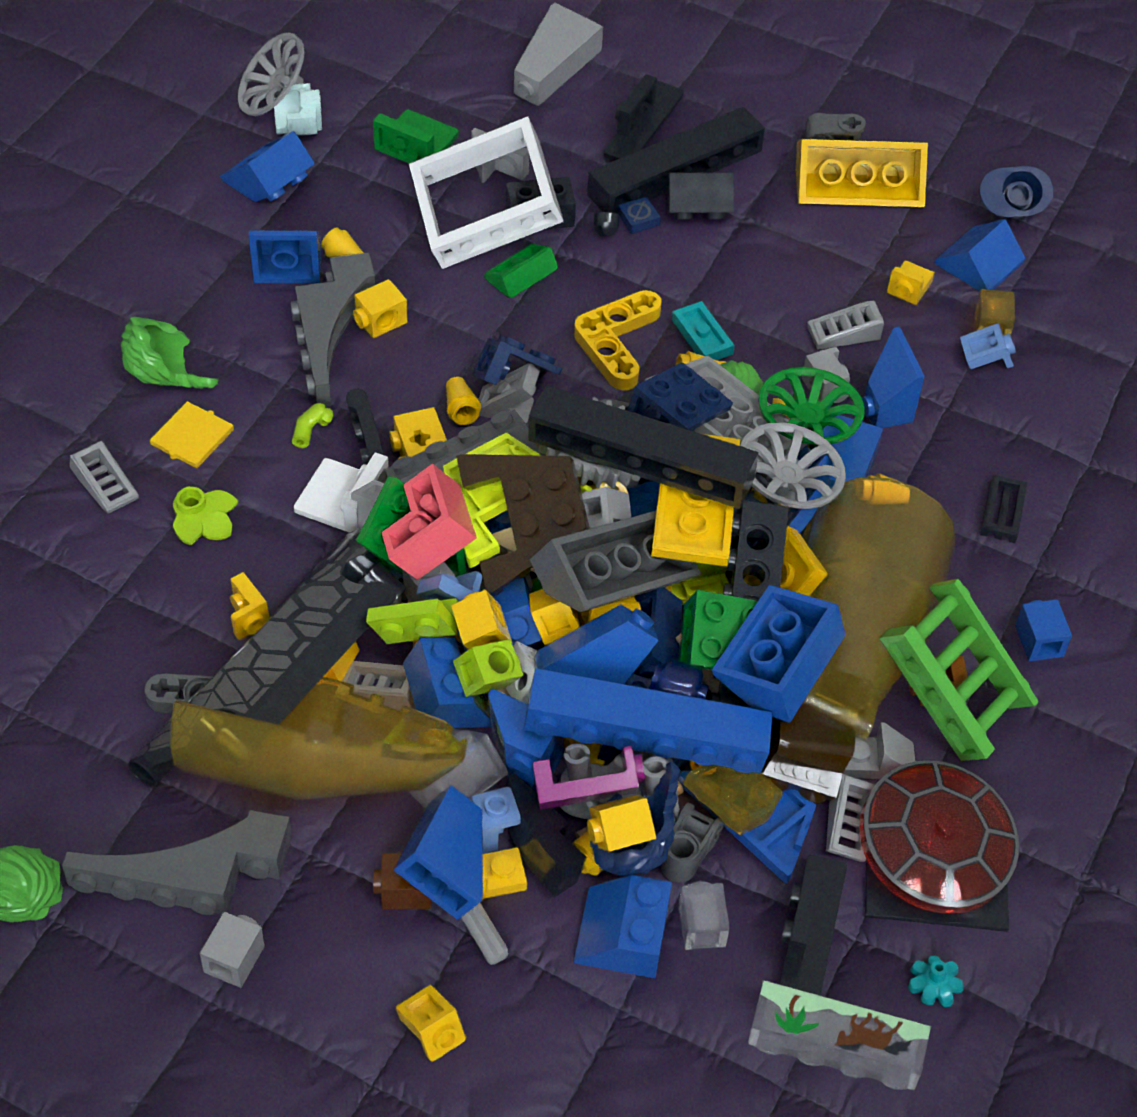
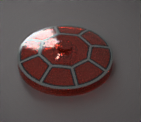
[859,760,1019,914]

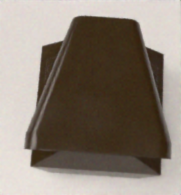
[757,702,855,803]

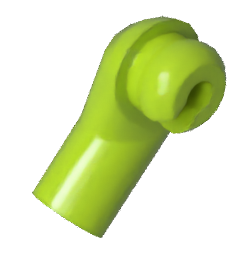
[292,403,333,448]

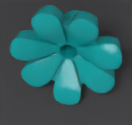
[908,956,963,1007]

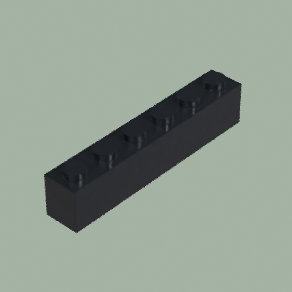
[587,106,765,214]
[528,385,759,509]

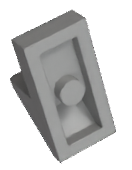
[471,128,529,183]
[478,362,540,423]
[843,722,917,780]

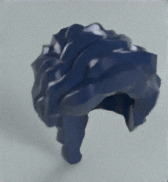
[590,762,681,876]

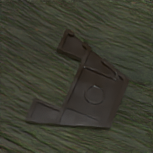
[456,454,590,597]

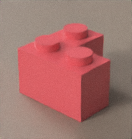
[382,463,477,580]

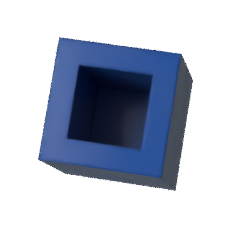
[1015,599,1072,662]

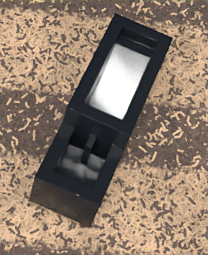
[505,773,587,897]

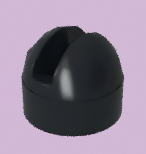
[594,212,620,237]

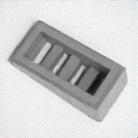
[807,300,884,350]
[70,441,139,514]
[337,661,416,713]
[826,774,878,862]

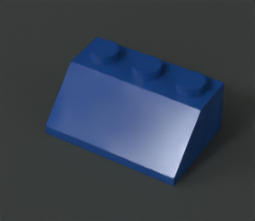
[712,585,846,723]

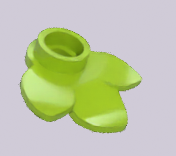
[173,487,238,545]

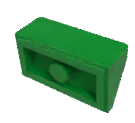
[483,244,558,298]

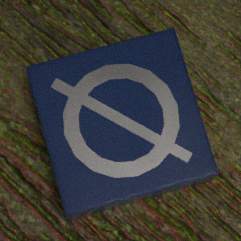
[617,197,661,234]

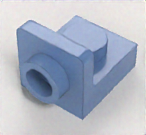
[960,323,1016,369]
[416,571,483,601]
[471,787,521,854]

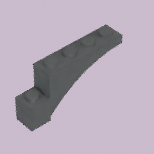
[290,252,375,407]
[62,810,292,915]

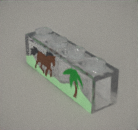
[748,981,931,1090]

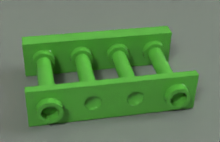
[879,579,1039,761]

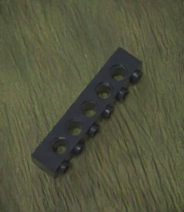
[710,501,789,708]

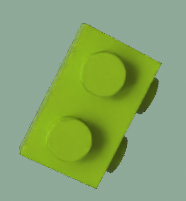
[366,598,459,644]

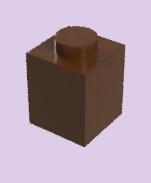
[373,853,432,909]

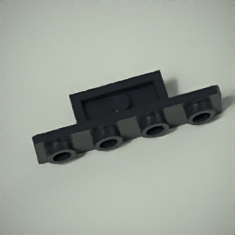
[604,74,684,161]
[780,855,847,996]

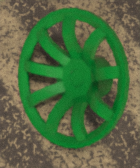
[758,367,864,445]

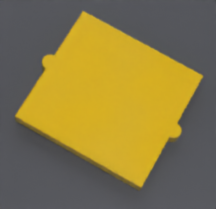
[150,401,234,469]

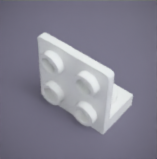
[294,453,388,533]

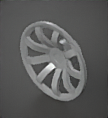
[238,32,304,116]
[740,422,846,509]

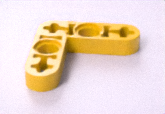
[574,290,662,391]

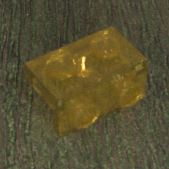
[683,765,783,836]

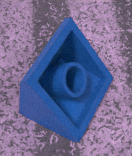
[935,219,1025,296]

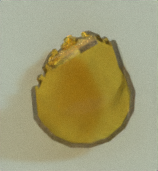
[170,655,468,801]

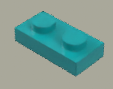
[672,301,735,360]

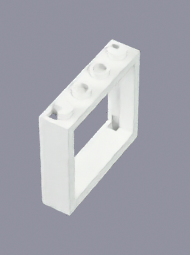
[409,117,564,269]

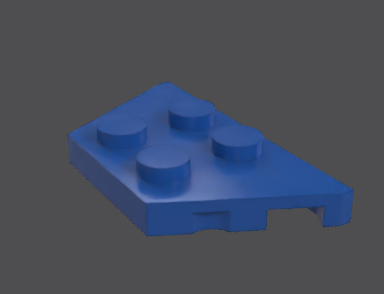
[678,765,816,884]

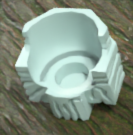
[274,83,322,136]

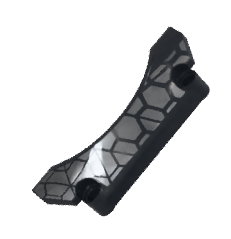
[128,528,406,787]

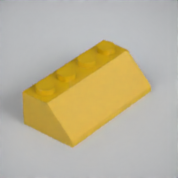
[796,139,928,207]

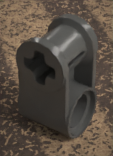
[805,113,866,141]
[660,802,725,883]

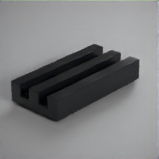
[980,475,1028,543]

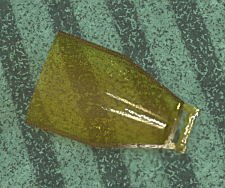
[803,477,956,739]

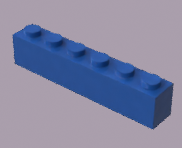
[523,668,772,773]

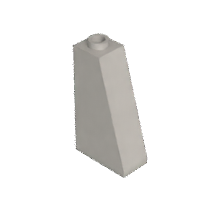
[514,3,603,106]

